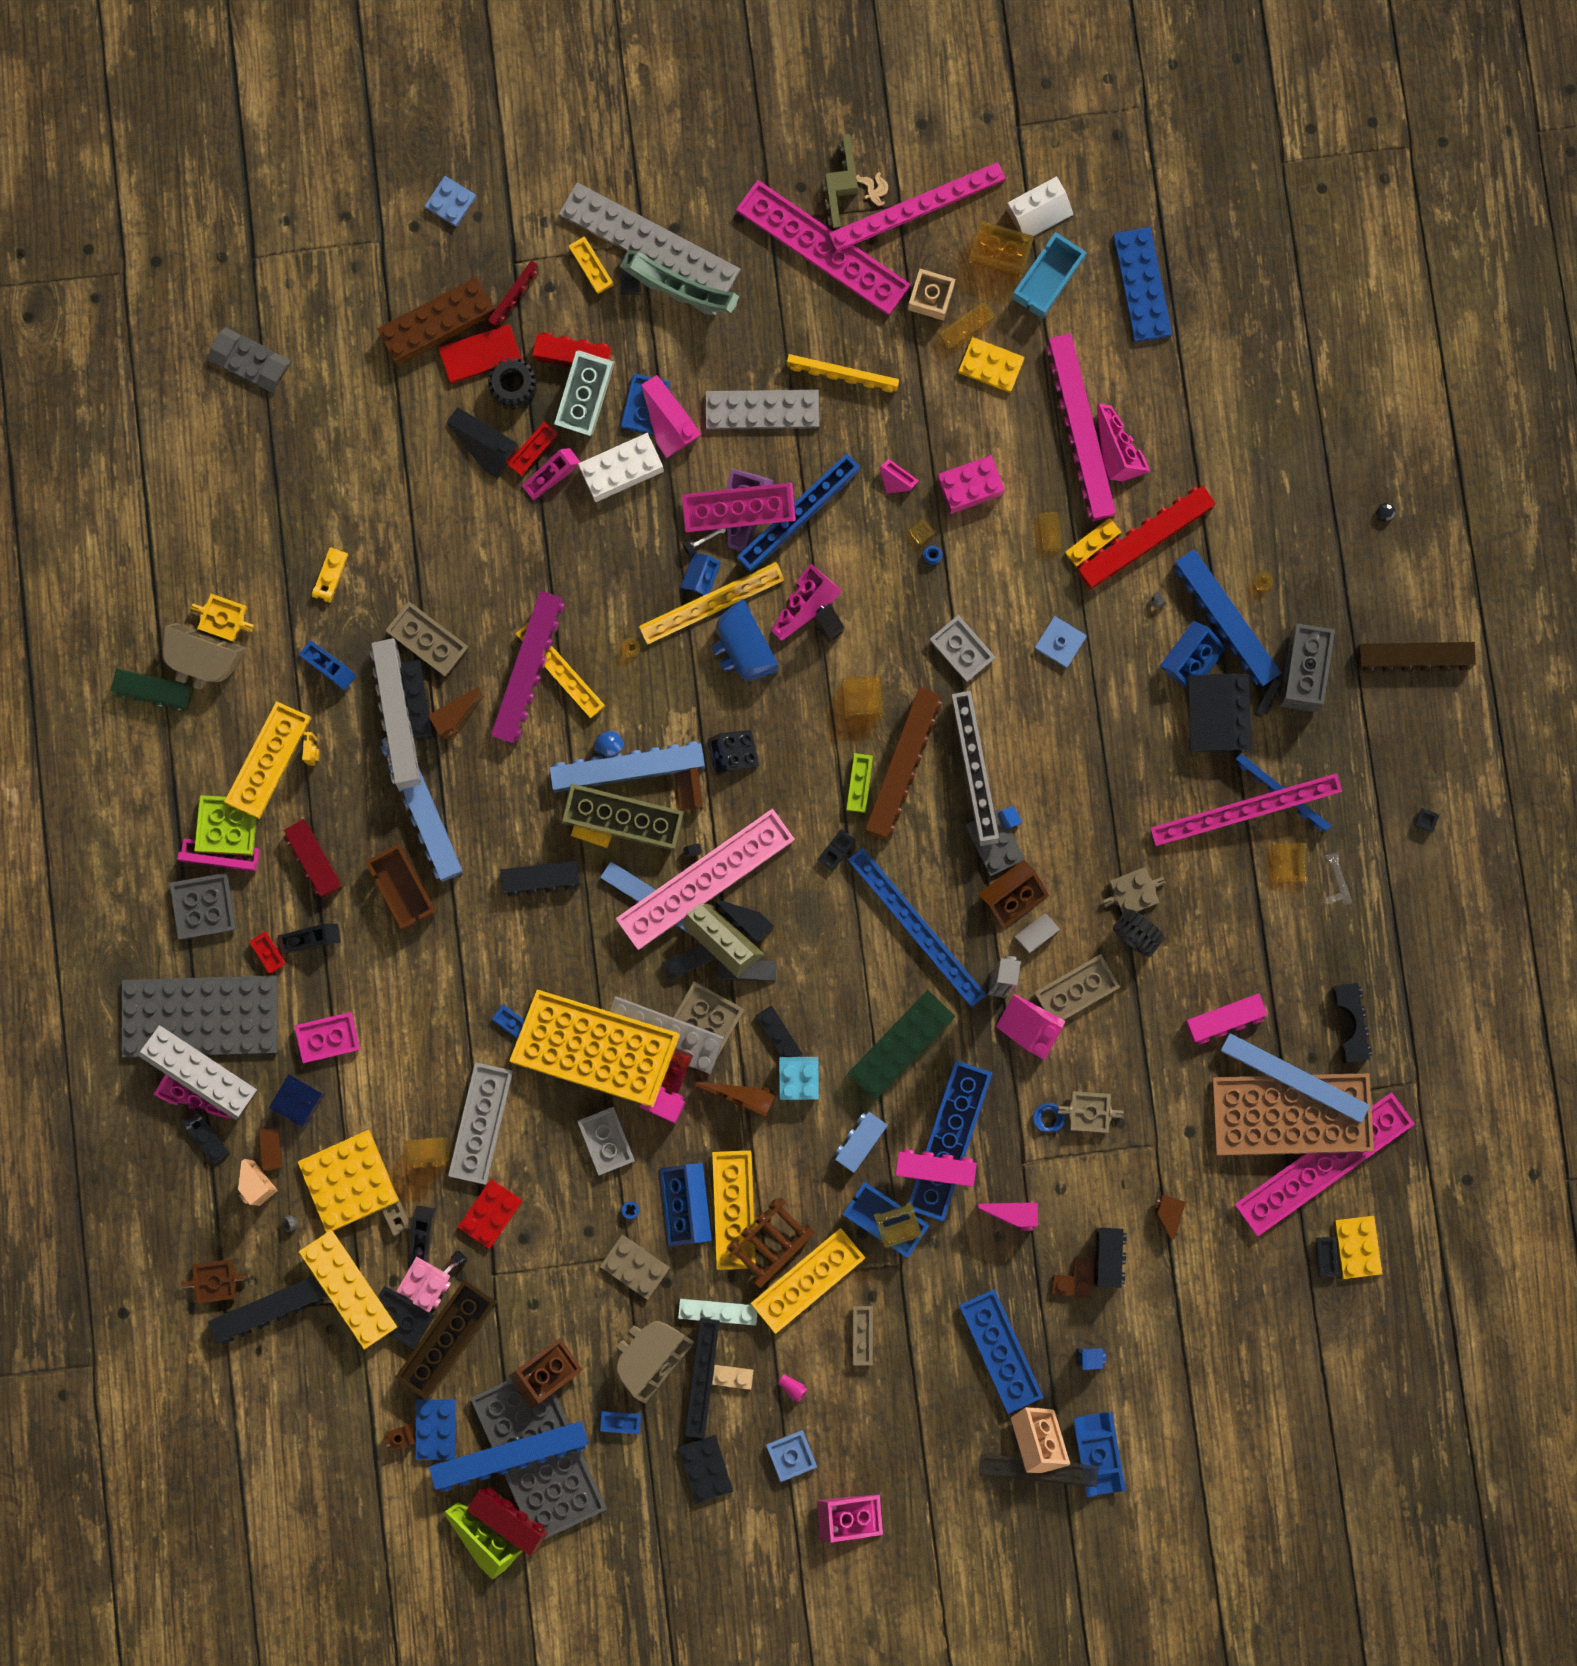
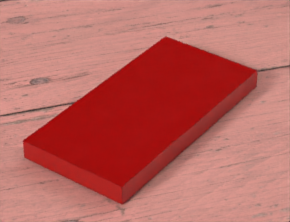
[438,324,522,384]

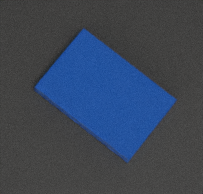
[621,373,670,436]

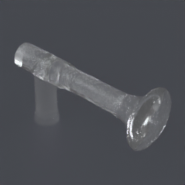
[1323,851,1352,905]

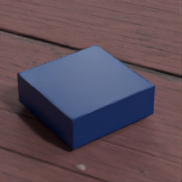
[998,806,1022,830]

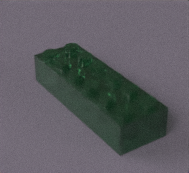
[847,990,956,1101]

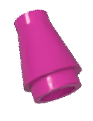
[778,1374,807,1402]

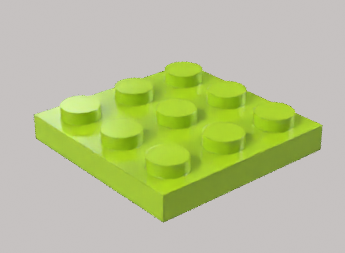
[194,795,257,856]

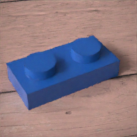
[600,1411,641,1434]

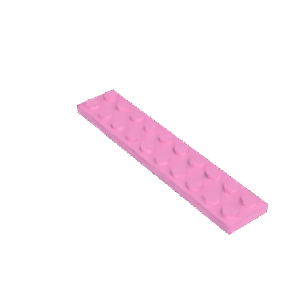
[616,809,795,950]

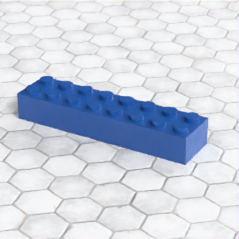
[906,1060,992,1222]

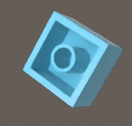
[779,1057,819,1100]

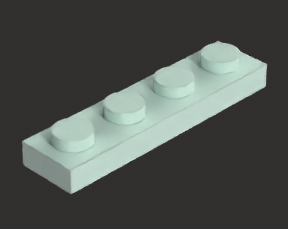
[678,1299,757,1325]

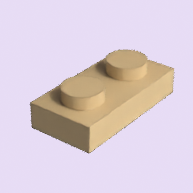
[712,1365,754,1390]

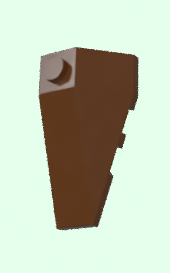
[695,1082,775,1118]

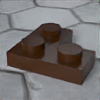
[1052,1257,1095,1299]

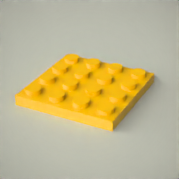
[298,1130,399,1233]

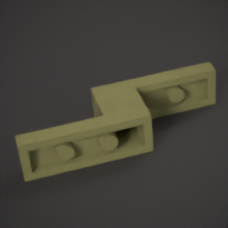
[822,134,858,231]

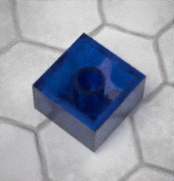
[269,1074,325,1128]

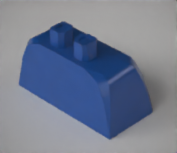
[711,599,778,680]

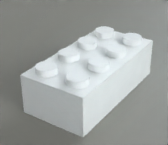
[578,433,664,502]

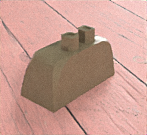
[162,623,246,689]
[616,1321,694,1403]

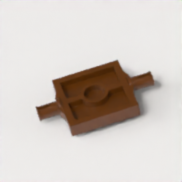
[181,1259,248,1304]

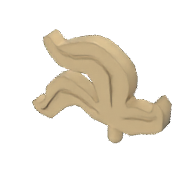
[856,172,888,207]

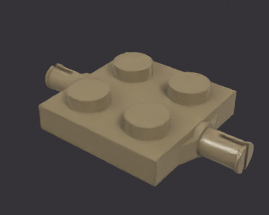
[1102,867,1166,914]
[1057,1091,1124,1133]

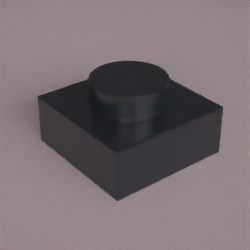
[1414,808,1440,833]

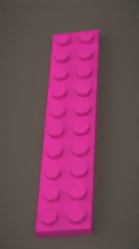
[736,180,911,316]
[1234,1092,1414,1236]

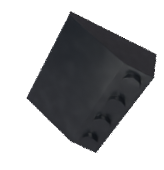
[1187,674,1252,753]

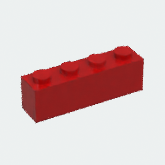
[533,332,612,367]

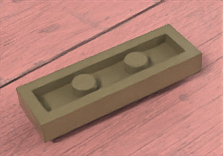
[853,1306,873,1366]

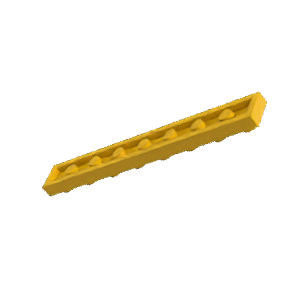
[639,562,784,645]

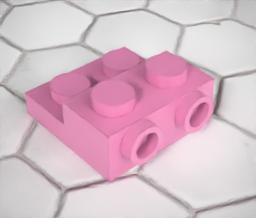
[396,1257,451,1312]

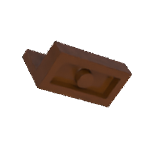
[676,768,703,811]

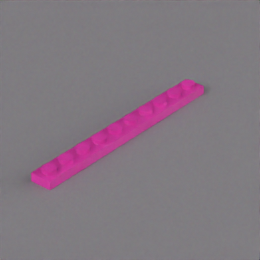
[828,162,1006,252]
[1151,773,1342,846]

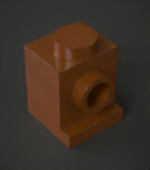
[384,1424,416,1451]

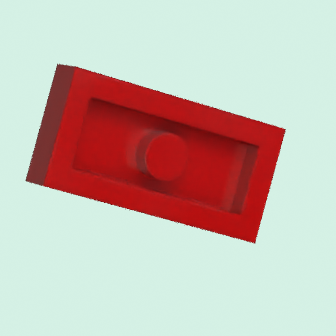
[249,931,286,974]

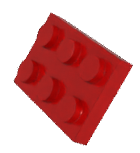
[458,1179,523,1249]

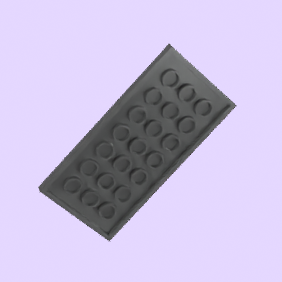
[122,976,278,1058]
[470,1379,607,1539]

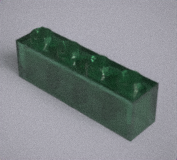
[110,669,194,712]

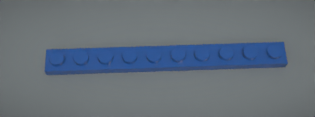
[848,848,986,1008]

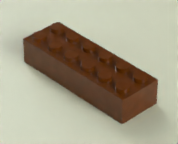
[377,277,495,367]

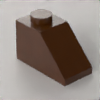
[1154,1195,1186,1239]

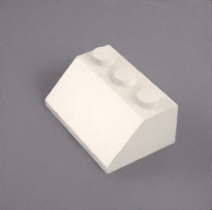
[1006,176,1073,241]

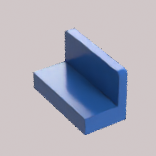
[681,553,721,596]

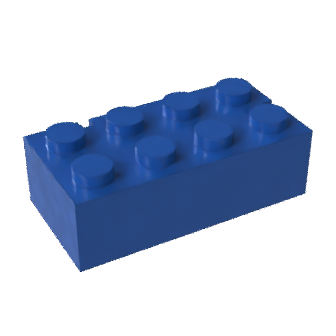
[842,1182,929,1258]

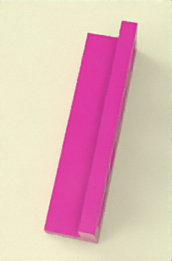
[177,838,260,872]

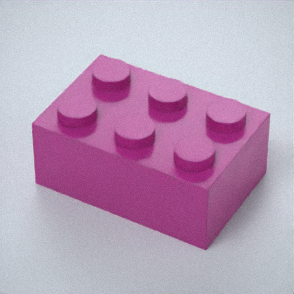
[937,455,1005,514]

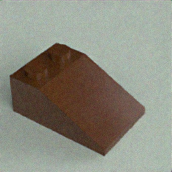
[428,687,484,741]
[509,1338,583,1408]

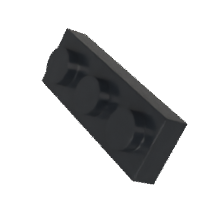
[661,944,716,981]
[755,1005,803,1057]

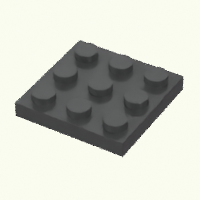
[170,873,237,940]

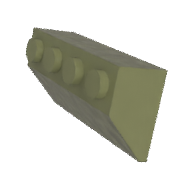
[683,904,764,977]

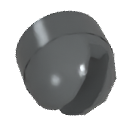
[1150,591,1167,608]
[281,1215,299,1232]

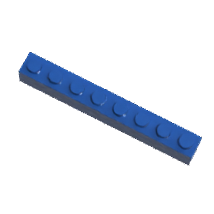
[737,453,860,574]
[1173,549,1282,689]
[429,1421,589,1492]

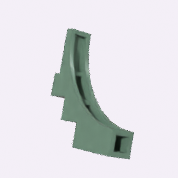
[620,250,739,315]

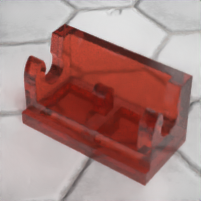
[662,1048,693,1094]

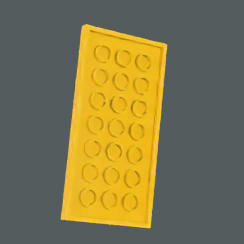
[510,990,680,1107]

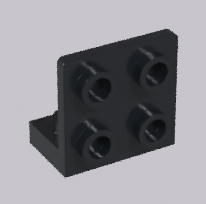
[708,730,759,776]

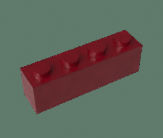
[283,819,343,898]
[467,1487,548,1556]

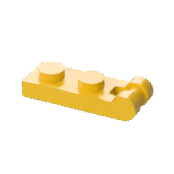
[312,547,348,603]

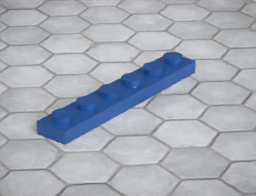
[1236,753,1331,832]

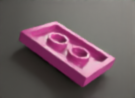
[294,1012,360,1063]

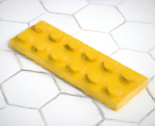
[224,701,311,819]
[712,1151,756,1270]
[750,1228,865,1334]
[298,1230,397,1350]

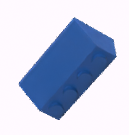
[659,1163,712,1246]

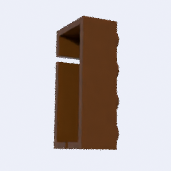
[365,843,437,931]

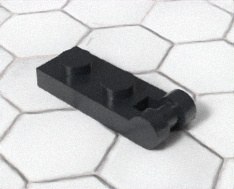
[182,1110,230,1165]

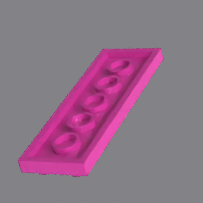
[682,483,796,532]

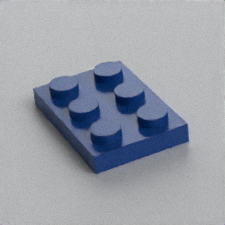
[416,1399,456,1460]

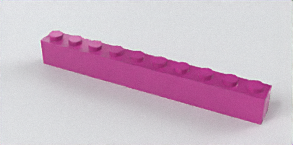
[1046,333,1116,522]

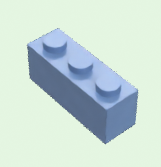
[835,1112,888,1173]

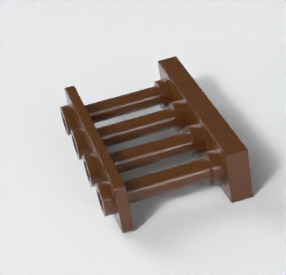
[725,1197,816,1288]

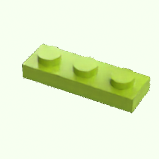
[846,753,873,813]

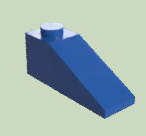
[299,640,356,691]
[1077,1348,1106,1370]

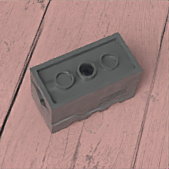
[1279,623,1335,712]

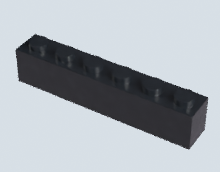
[208,1276,328,1345]

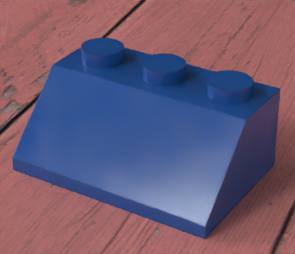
[1160,621,1227,689]

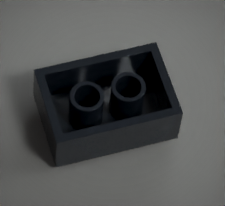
[1094,1228,1127,1288]

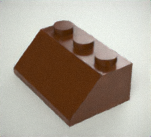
[978,860,1049,930]

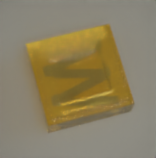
[909,518,935,546]

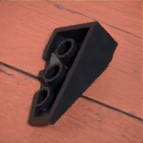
[447,407,519,480]

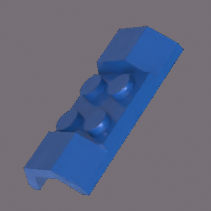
[1073,1412,1126,1497]

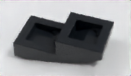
[817,829,857,871]

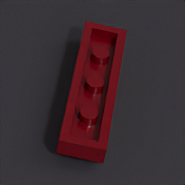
[488,260,539,329]

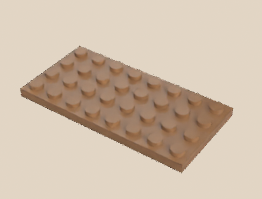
[1213,1073,1374,1156]

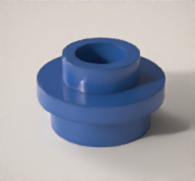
[923,546,942,565]

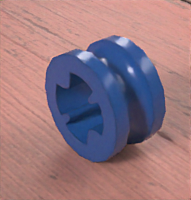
[622,1201,639,1219]

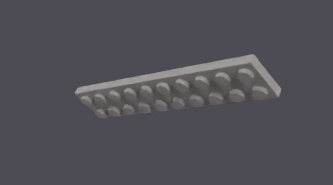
[559,182,741,292]

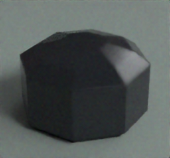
[1376,503,1396,523]
[683,843,702,858]

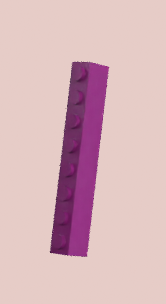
[491,591,565,744]

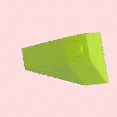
[444,1502,522,1580]

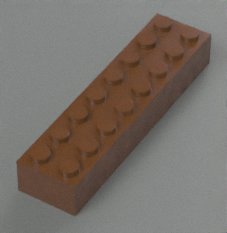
[865,686,943,842]

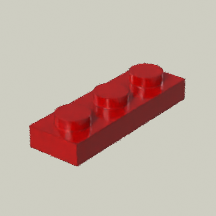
[507,422,559,477]

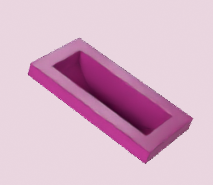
[880,459,919,493]

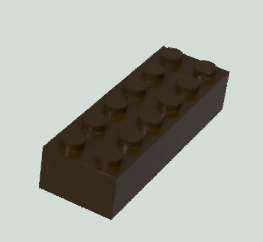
[395,1279,498,1400]

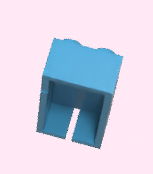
[1012,232,1087,319]

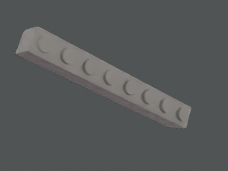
[370,638,422,790]
[952,691,999,846]
[987,956,1021,998]

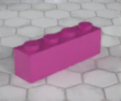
[1185,994,1268,1045]
[895,1149,977,1187]

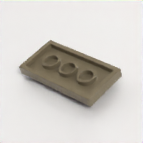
[385,601,469,677]
[1034,954,1120,1020]

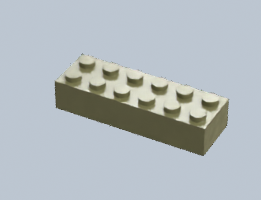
[561,784,684,851]

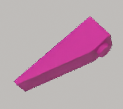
[641,375,701,458]
[1097,404,1150,481]
[771,564,842,640]
[154,1074,231,1119]

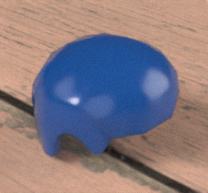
[593,731,624,757]

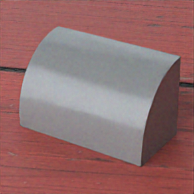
[1014,913,1060,954]

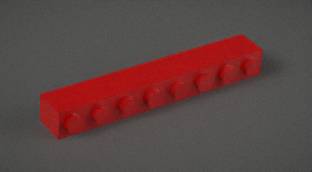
[1077,486,1216,591]

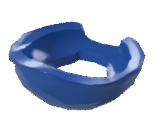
[1033,1103,1066,1132]

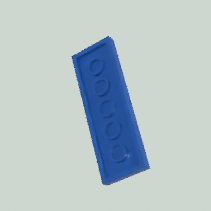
[1113,227,1172,343]
[959,1289,1044,1414]

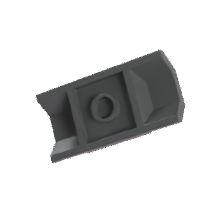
[208,327,292,394]

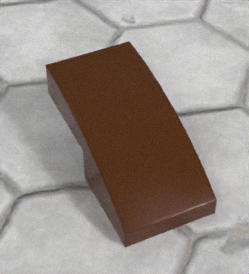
[259,1127,282,1171]

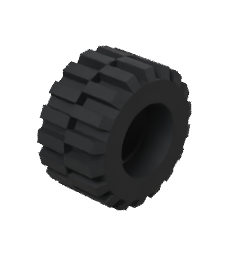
[488,358,537,409]
[1112,909,1165,957]

